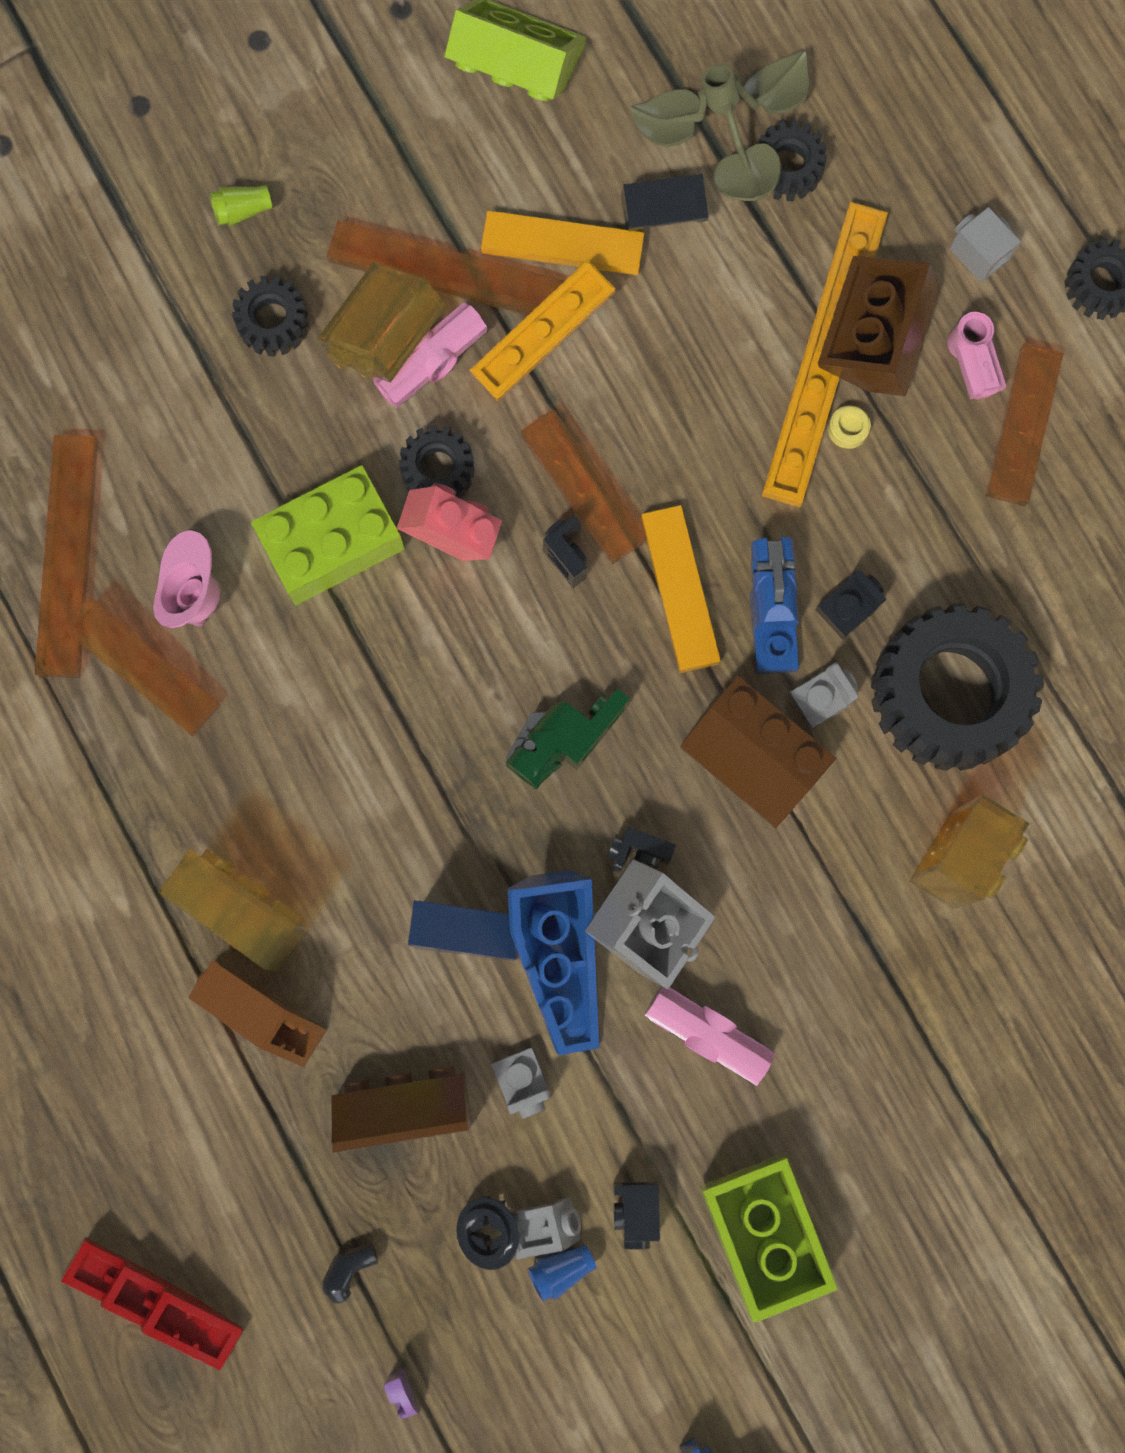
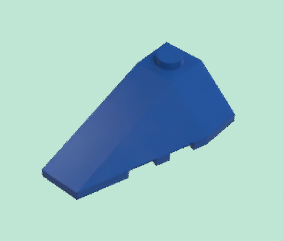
[508,870,599,1055]

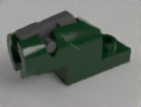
[506,688,630,790]

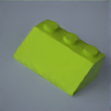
[444,0,587,101]

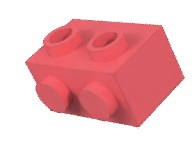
[397,483,502,561]

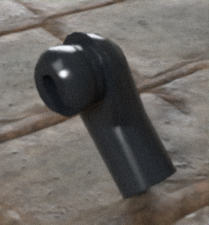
[322,1242,378,1304]

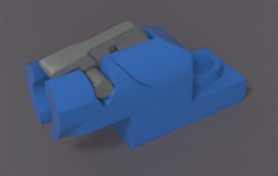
[750,537,799,674]

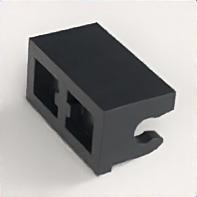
[621,174,709,231]

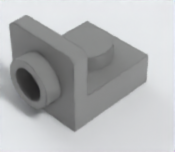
[788,662,859,730]
[492,1048,551,1119]
[513,1197,581,1259]

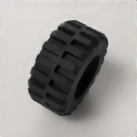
[871,603,1044,771]

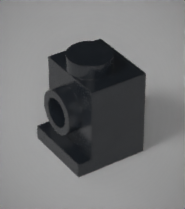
[613,1182,660,1250]

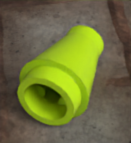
[210,185,272,227]

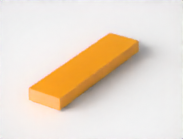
[481,210,644,276]
[470,260,616,402]
[641,505,721,674]

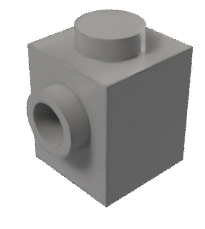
[950,207,1021,283]

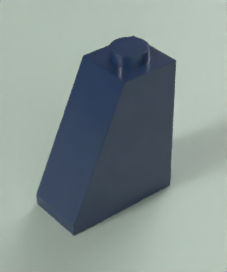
[408,900,517,961]

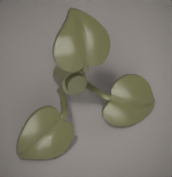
[630,50,810,201]

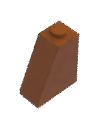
[188,960,327,1067]

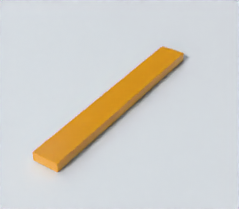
[761,201,888,508]

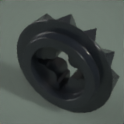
[456,1195,524,1270]

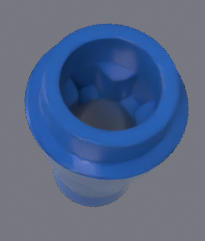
[527,1244,597,1302]

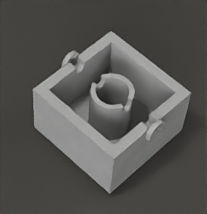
[584,860,715,989]

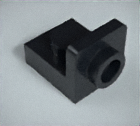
[543,516,588,588]
[815,569,886,640]
[607,827,676,873]

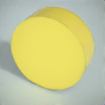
[828,405,871,449]

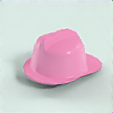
[153,530,221,628]

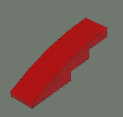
[61,1237,243,1371]

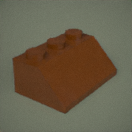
[817,256,940,397]
[680,676,837,829]
[331,1066,473,1153]

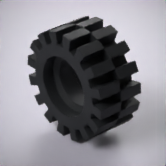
[758,120,827,201]
[1065,239,1125,320]
[232,275,309,357]
[399,425,475,498]

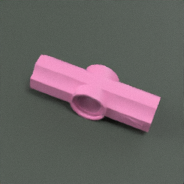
[373,302,487,408]
[644,987,776,1086]

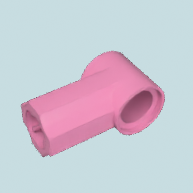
[947,312,1007,400]

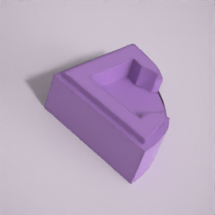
[384,1369,419,1419]

